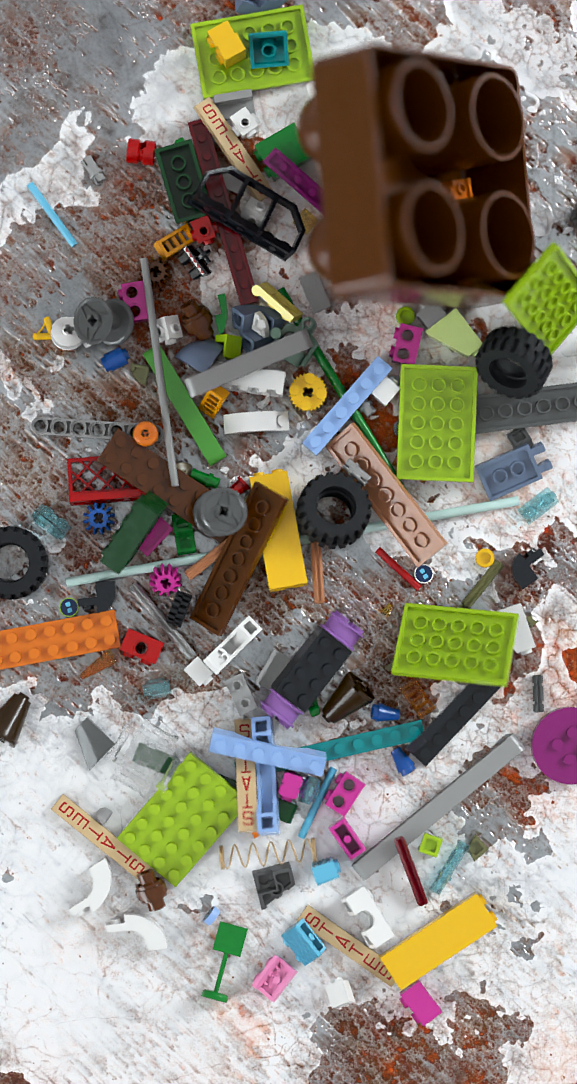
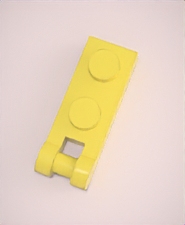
[252,282,303,323]

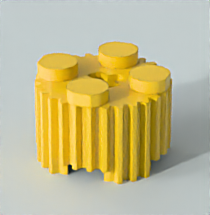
[289,373,327,413]

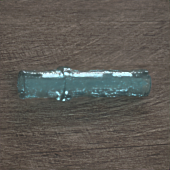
[429,840,470,895]

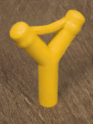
[32,317,52,340]

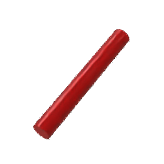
[375,547,422,591]

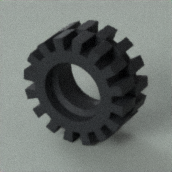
[166,590,192,628]

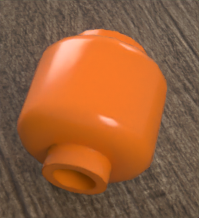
[133,421,159,447]

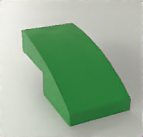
[215,293,228,334]
[171,514,197,556]

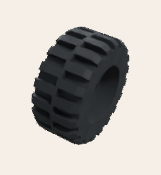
[475,326,553,399]
[295,472,372,549]
[0,526,49,600]

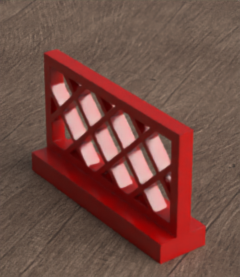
[67,456,146,506]

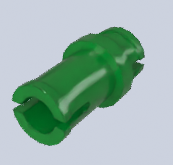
[190,468,221,489]

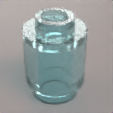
[142,678,171,700]
[298,775,321,805]

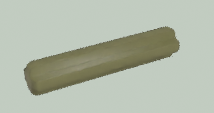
[462,560,504,609]

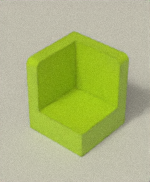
[215,334,242,360]
[418,832,443,858]

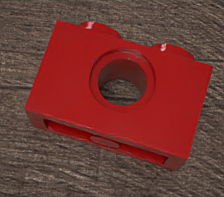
[120,628,165,666]

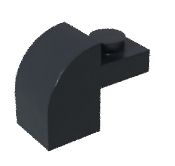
[511,548,545,590]
[77,580,117,613]

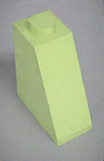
[424,308,482,358]

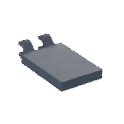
[475,442,553,501]

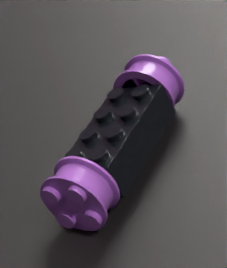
[260,610,364,729]

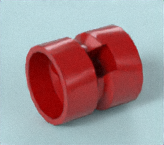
[126,138,156,166]

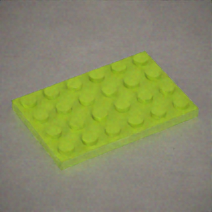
[190,4,313,100]
[502,242,577,355]
[396,364,478,483]
[391,603,519,687]
[117,751,238,887]

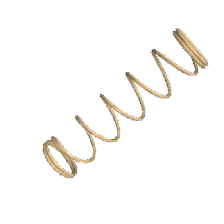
[219,838,317,870]

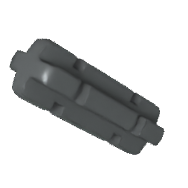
[532,675,544,713]

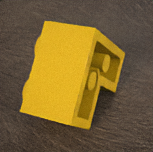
[206,20,246,69]

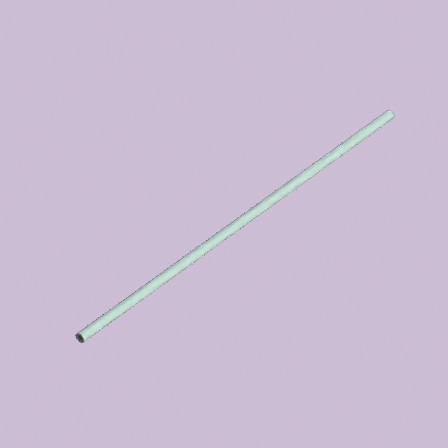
[66,496,520,587]

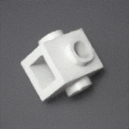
[230,107,259,139]
[241,197,271,227]
[156,315,183,345]

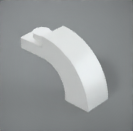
[223,411,289,434]
[203,616,262,675]
[69,857,112,916]
[106,912,168,951]

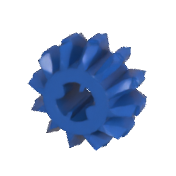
[83,503,115,535]

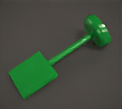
[201,921,248,1003]

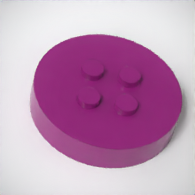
[531,707,577,785]

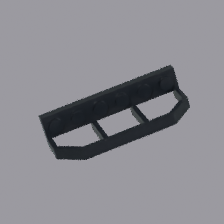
[187,166,306,261]
[404,683,502,767]

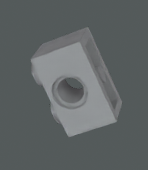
[224,672,258,716]

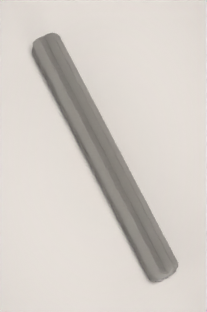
[129,582,196,660]

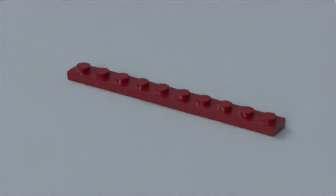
[187,119,259,305]

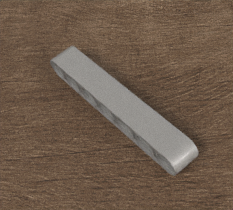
[184,329,313,398]
[31,417,164,443]

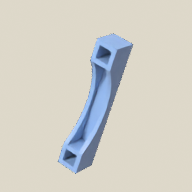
[302,356,393,456]
[251,716,280,836]
[209,727,327,776]

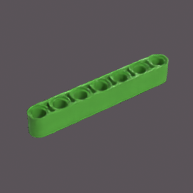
[143,346,227,467]

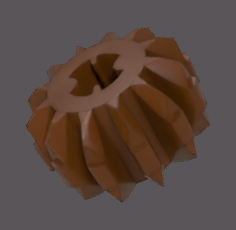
[140,256,172,289]

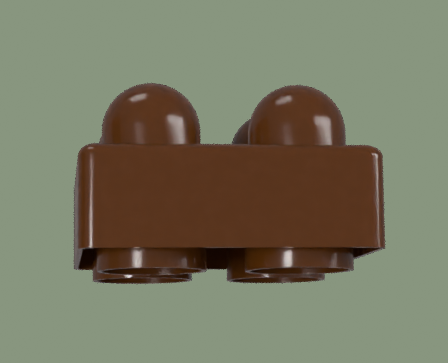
[297,42,535,308]

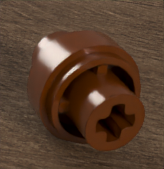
[180,299,214,340]
[135,869,167,912]

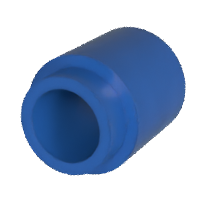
[101,347,130,372]

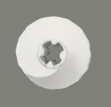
[51,317,83,350]

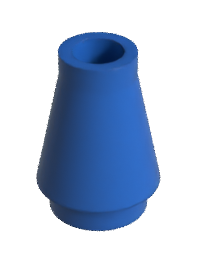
[371,703,400,722]
[391,747,416,777]

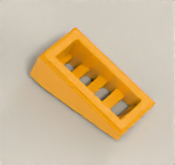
[154,223,194,261]
[198,386,230,419]

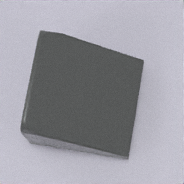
[506,428,534,448]

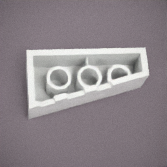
[210,361,286,398]

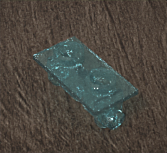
[518,487,559,525]
[31,504,72,540]

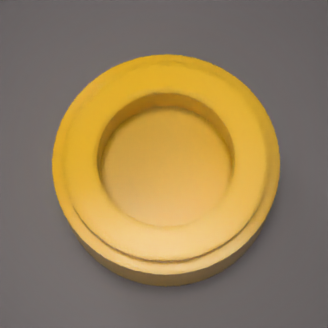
[475,548,495,568]

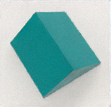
[248,30,289,69]

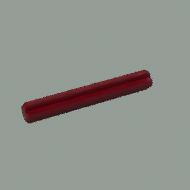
[394,836,428,906]

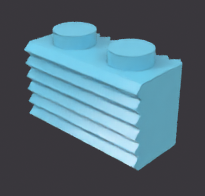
[311,856,342,885]
[281,918,326,966]

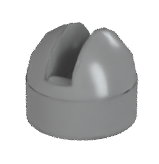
[97,808,113,824]

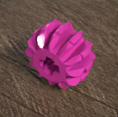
[149,563,181,596]

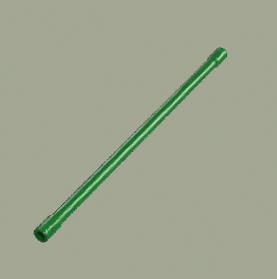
[277,287,407,490]

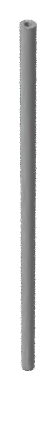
[140,258,179,487]

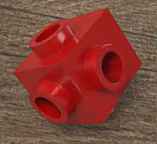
[190,215,219,246]

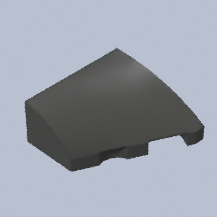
[75,717,115,770]
[252,862,295,910]

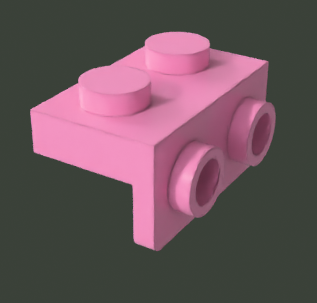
[252,955,298,1002]

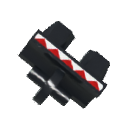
[178,245,212,280]

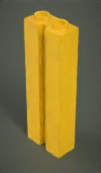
[249,469,308,592]
[379,892,498,990]

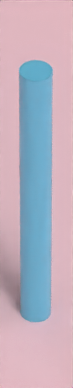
[27,182,78,248]
[298,766,337,839]

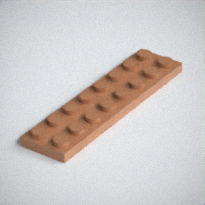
[325,422,448,567]

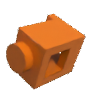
[440,178,473,201]

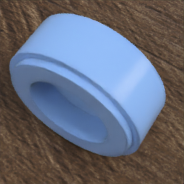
[203,906,220,925]

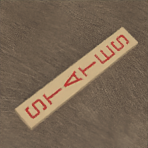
[193,97,273,201]
[234,719,258,833]
[51,794,152,879]
[297,904,395,987]

